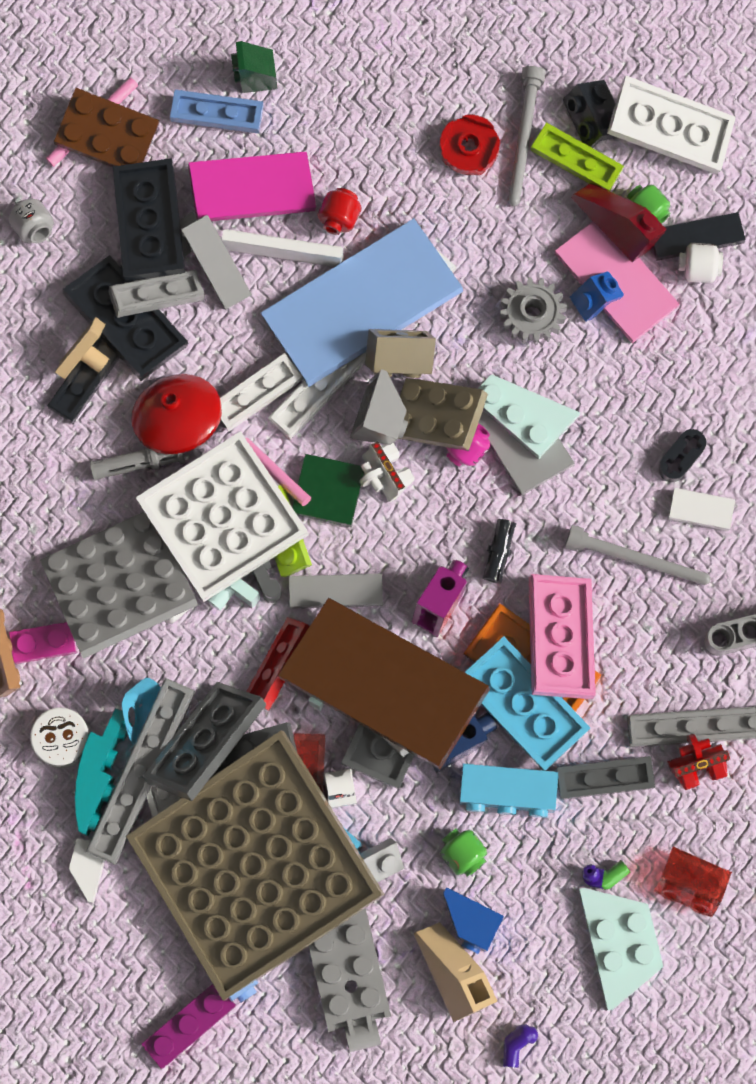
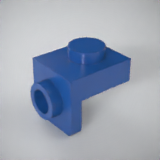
[569,271,624,322]

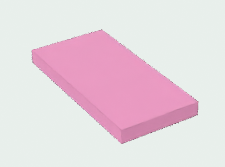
[555,221,679,343]
[529,574,596,699]

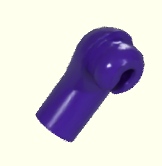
[503,1024,538,1068]

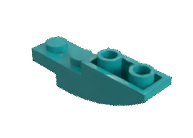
[75,708,132,836]

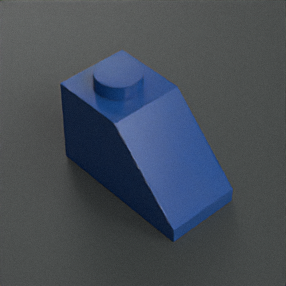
[443,887,504,954]

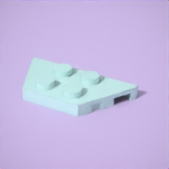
[579,888,663,1011]

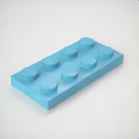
[465,637,590,771]

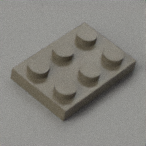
[398,377,488,451]

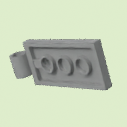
[309,908,391,1052]

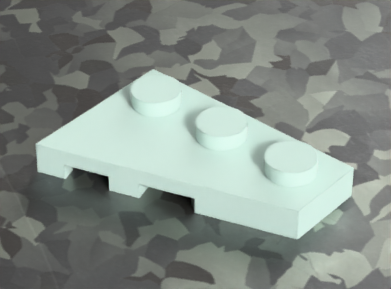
[478,374,580,459]

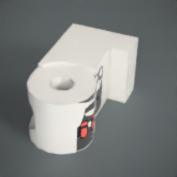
[324,768,357,809]

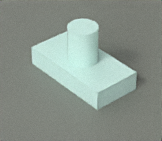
[206,579,260,611]

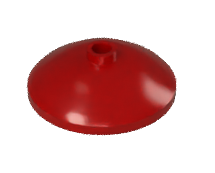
[131,374,222,454]

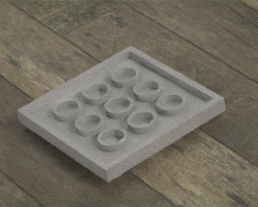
[40,512,198,659]

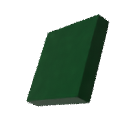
[292,454,364,527]

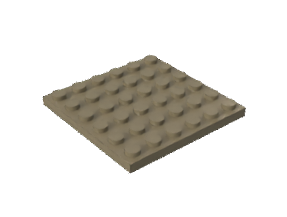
[126,731,385,1001]

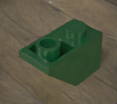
[231,41,278,93]

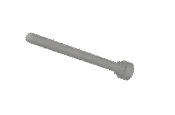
[508,66,546,206]
[565,525,711,585]

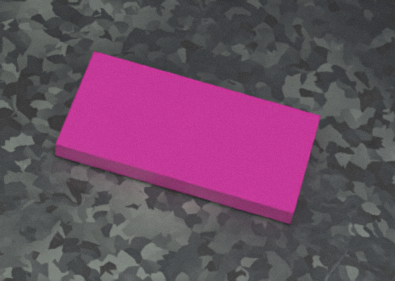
[188,152,316,221]

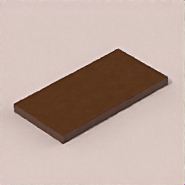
[278,597,490,769]

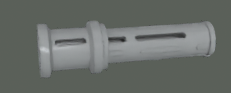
[90,447,185,481]

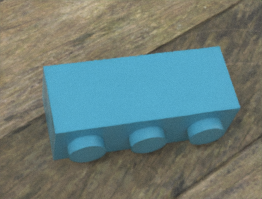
[459,764,558,818]

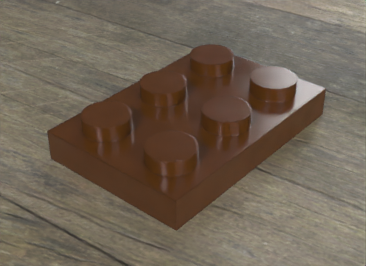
[54,87,160,167]

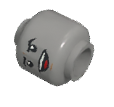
[9,198,54,244]

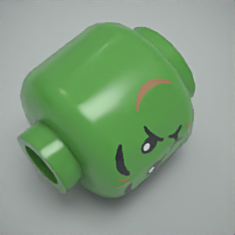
[440,828,487,877]

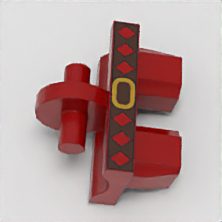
[667,734,730,790]

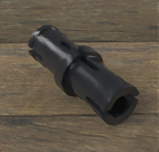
[482,519,517,584]

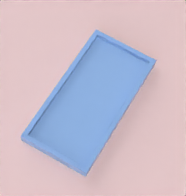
[261,218,463,387]

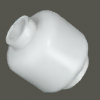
[678,243,723,283]

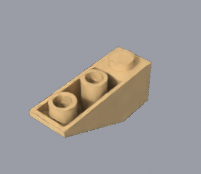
[413,922,498,1022]

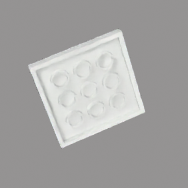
[136,431,309,602]

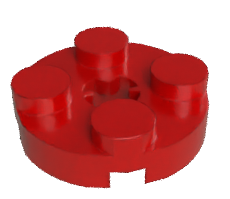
[440,114,500,175]

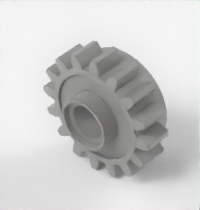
[500,277,567,345]

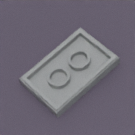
[479,387,575,496]

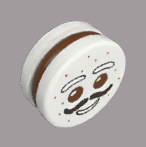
[30,707,90,768]

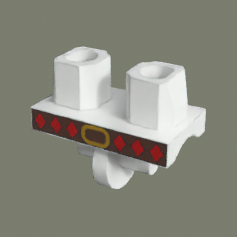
[359,441,414,503]

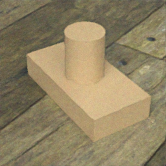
[55,317,109,379]

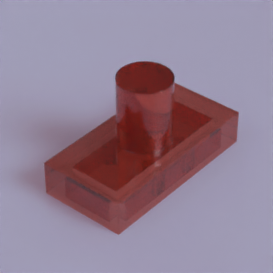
[294,733,326,793]

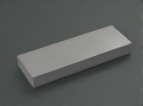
[180,215,252,309]
[108,269,205,318]
[289,573,383,609]

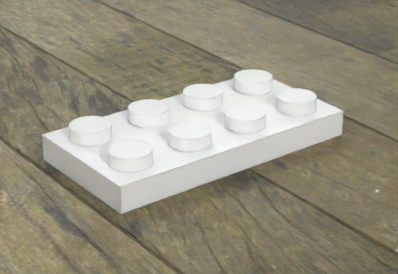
[607,76,736,174]

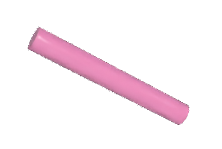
[246,438,311,506]

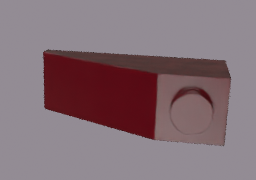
[571,183,667,262]

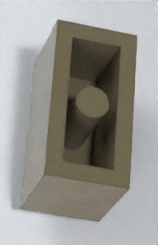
[365,329,436,378]

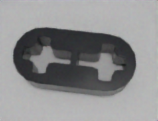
[659,429,706,482]

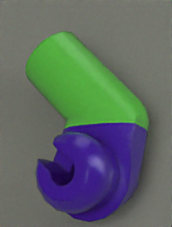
[582,860,631,890]

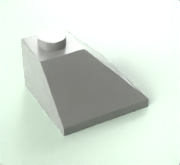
[350,369,408,445]

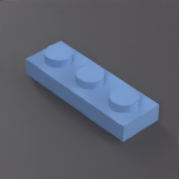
[170,90,264,134]

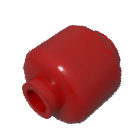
[317,188,362,235]

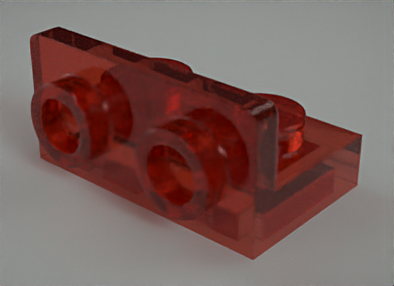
[654,847,732,917]

